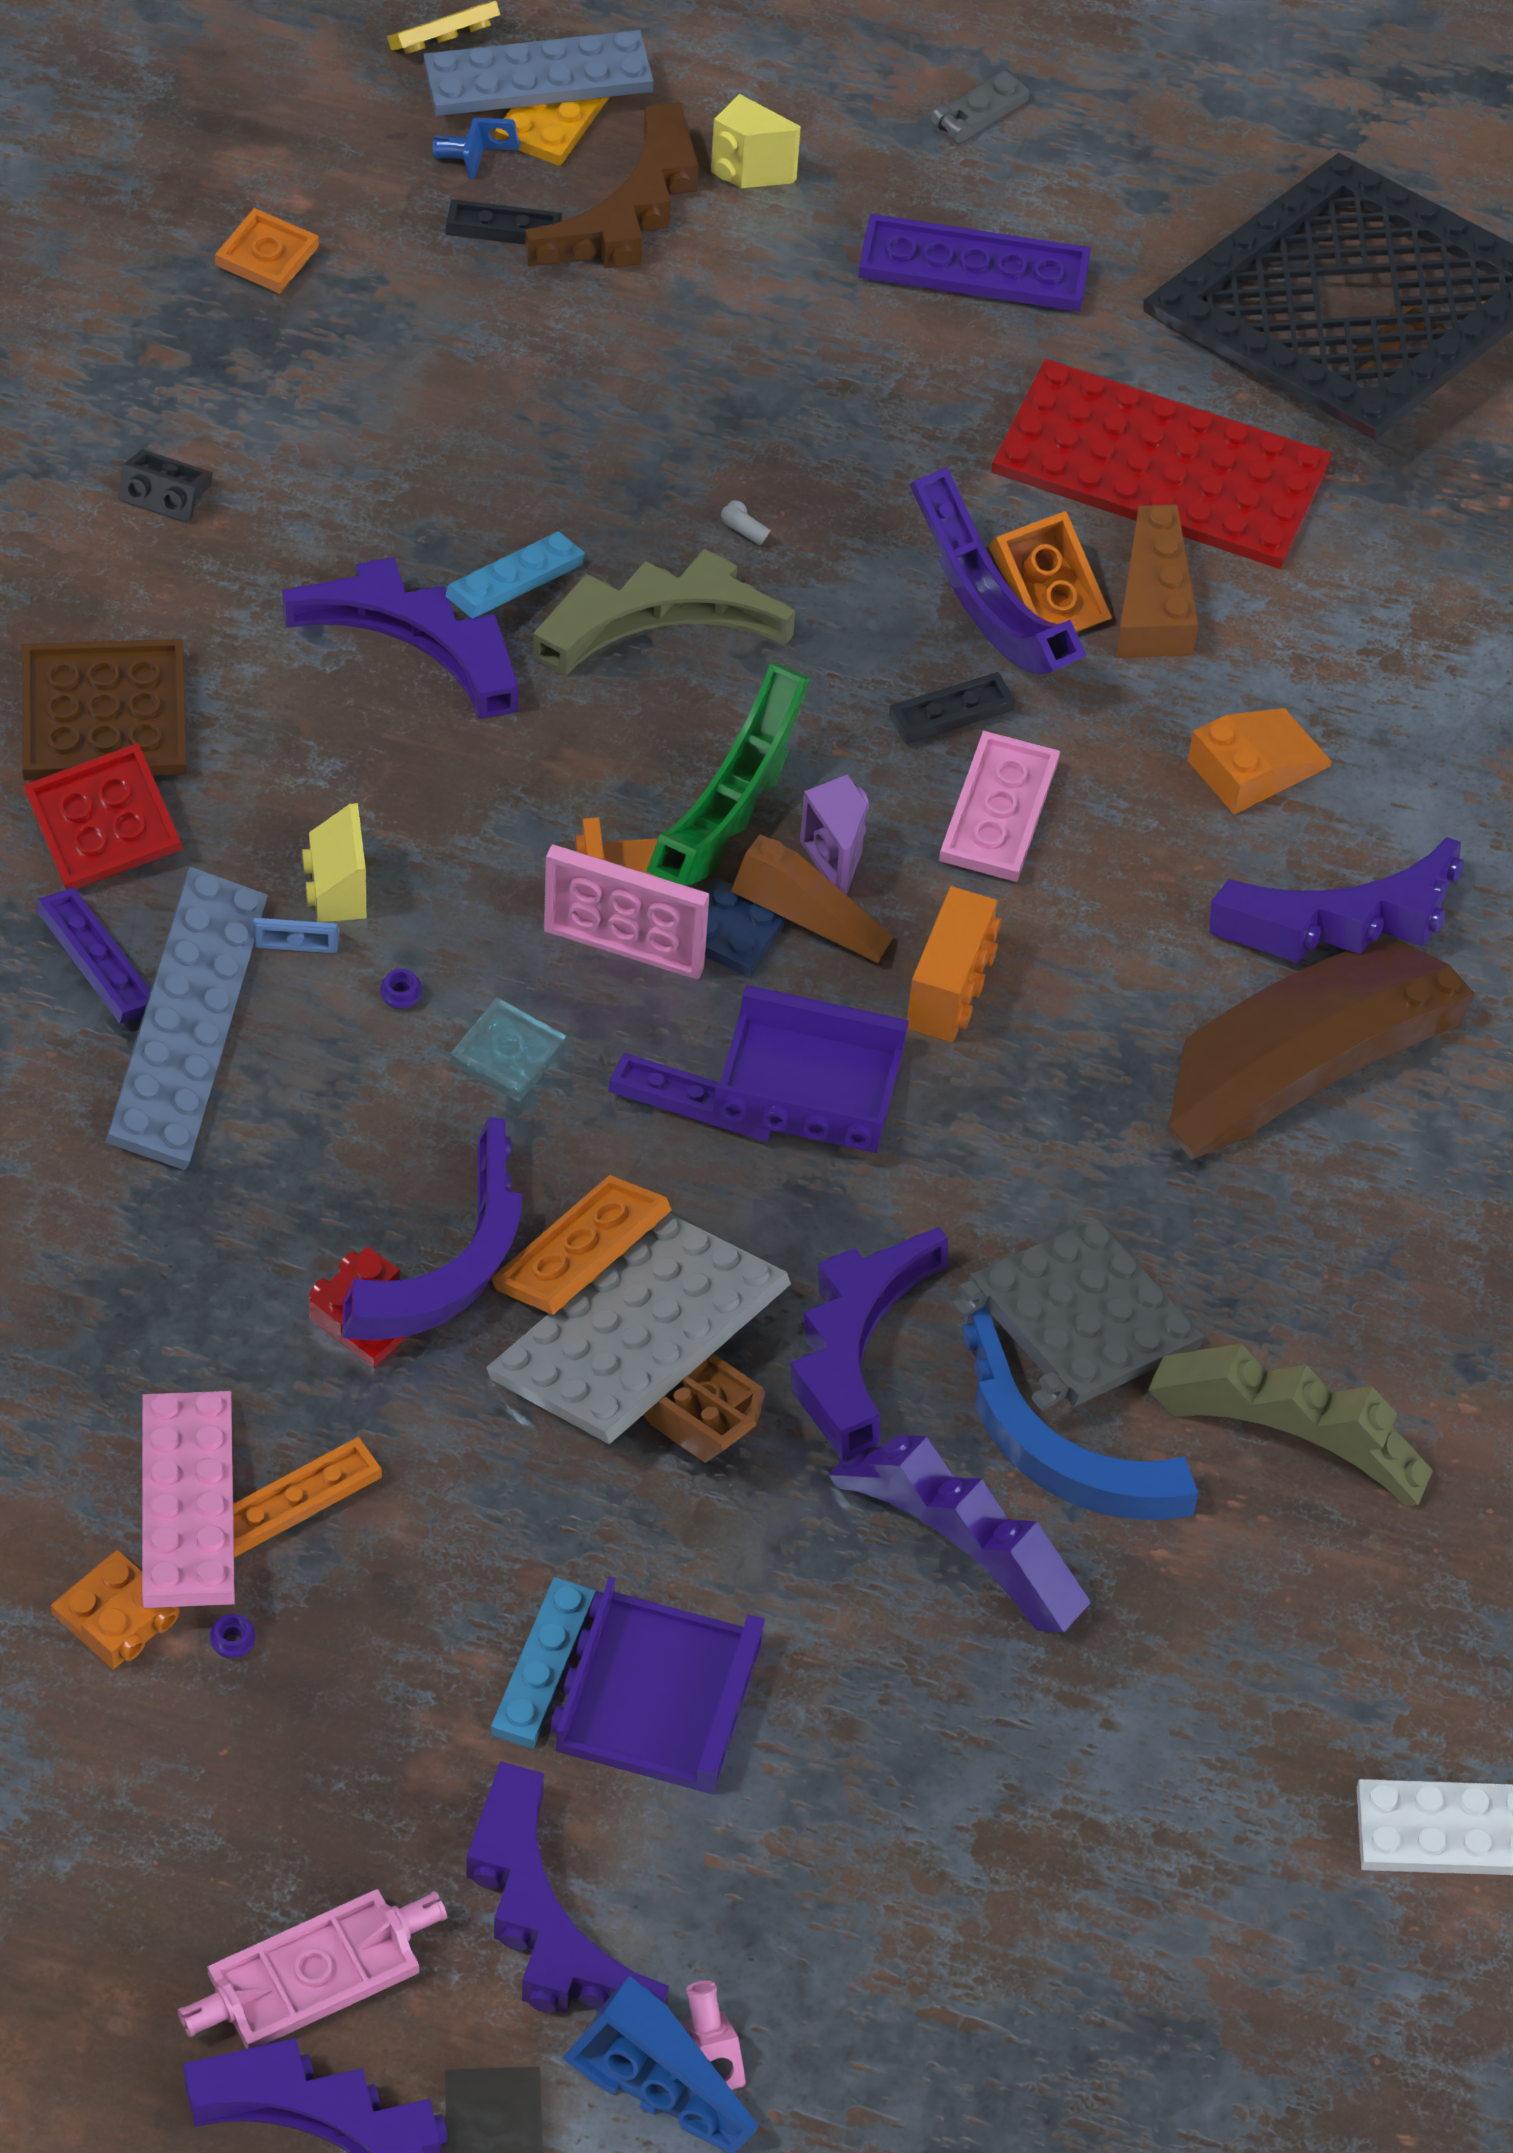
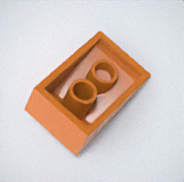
[986,511,1112,633]
[1188,708,1332,815]

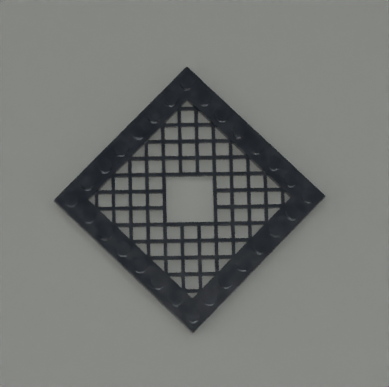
[1143,152,1513,440]

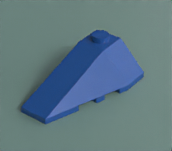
[563,1976,759,2153]

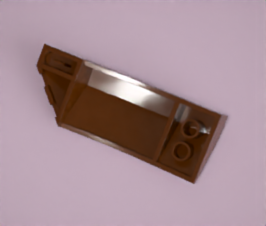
[1167,935,1475,1160]

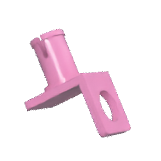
[680,1980,746,2090]

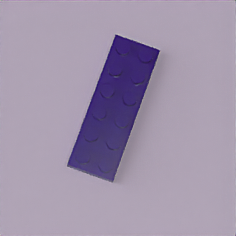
[858,214,1091,312]

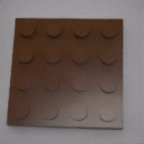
[22,639,187,780]

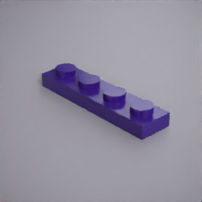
[36,887,151,1024]
[608,1052,773,1142]

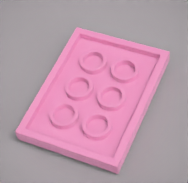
[544,844,709,980]

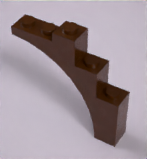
[525,102,698,269]

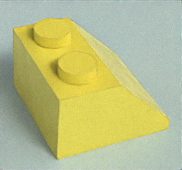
[711,94,801,189]
[302,803,367,922]

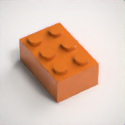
[907,886,1002,1043]

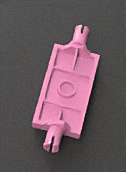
[177,1889,447,2049]

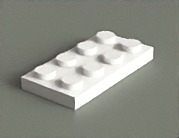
[1357,1779,1513,1875]

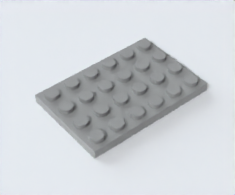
[486,1213,791,1444]

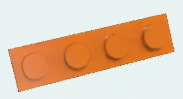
[233,1437,382,1558]

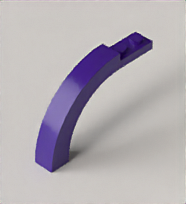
[909,467,1087,674]
[342,1117,522,1340]

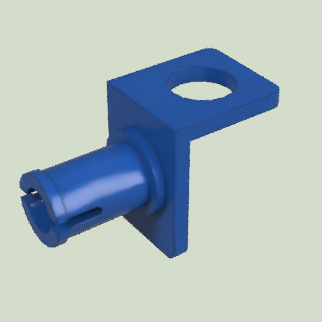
[433,118,520,179]

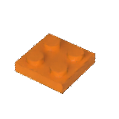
[215,208,319,294]

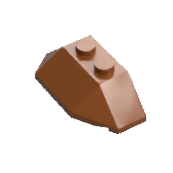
[643,1353,765,1463]

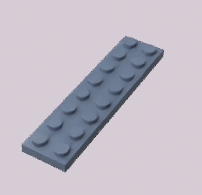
[105,867,268,1170]

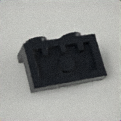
[118,449,213,522]

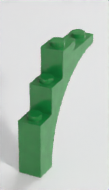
[646,662,811,886]

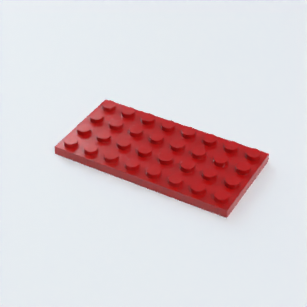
[991,358,1332,569]

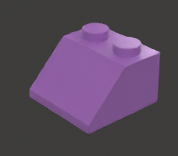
[800,775,869,895]

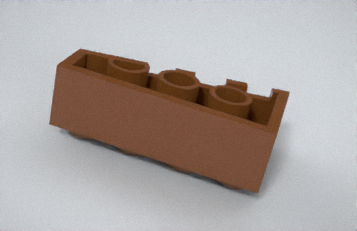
[1115,505,1198,658]

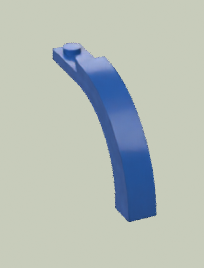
[962,1307,1199,1520]

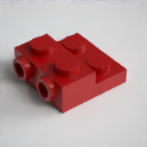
[308,1246,407,1368]

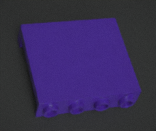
[712,985,909,1153]
[550,1576,765,1795]

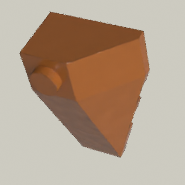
[731,834,894,963]

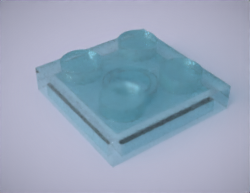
[450,998,567,1102]

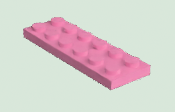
[142,1391,235,1608]

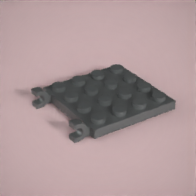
[950,1218,1205,1411]

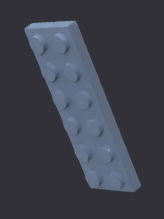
[423,30,654,116]

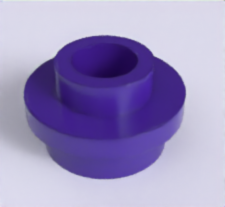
[380,969,422,1009]
[210,1614,256,1658]

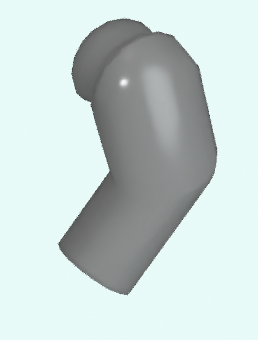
[721,500,771,546]

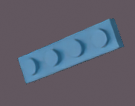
[445,531,586,619]
[491,1577,596,1749]

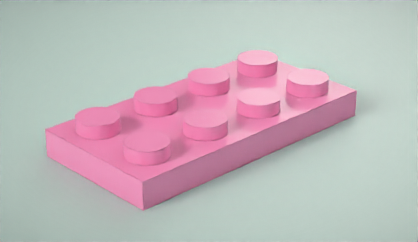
[939,731,1060,882]

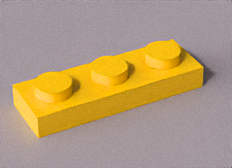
[387,1,501,54]

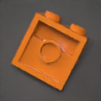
[51,1549,180,1670]

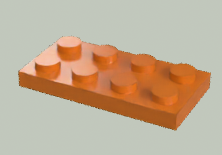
[492,1175,672,1315]

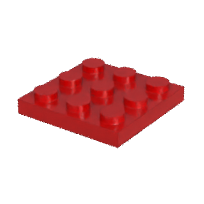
[23,743,183,890]

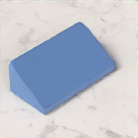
[253,918,340,953]

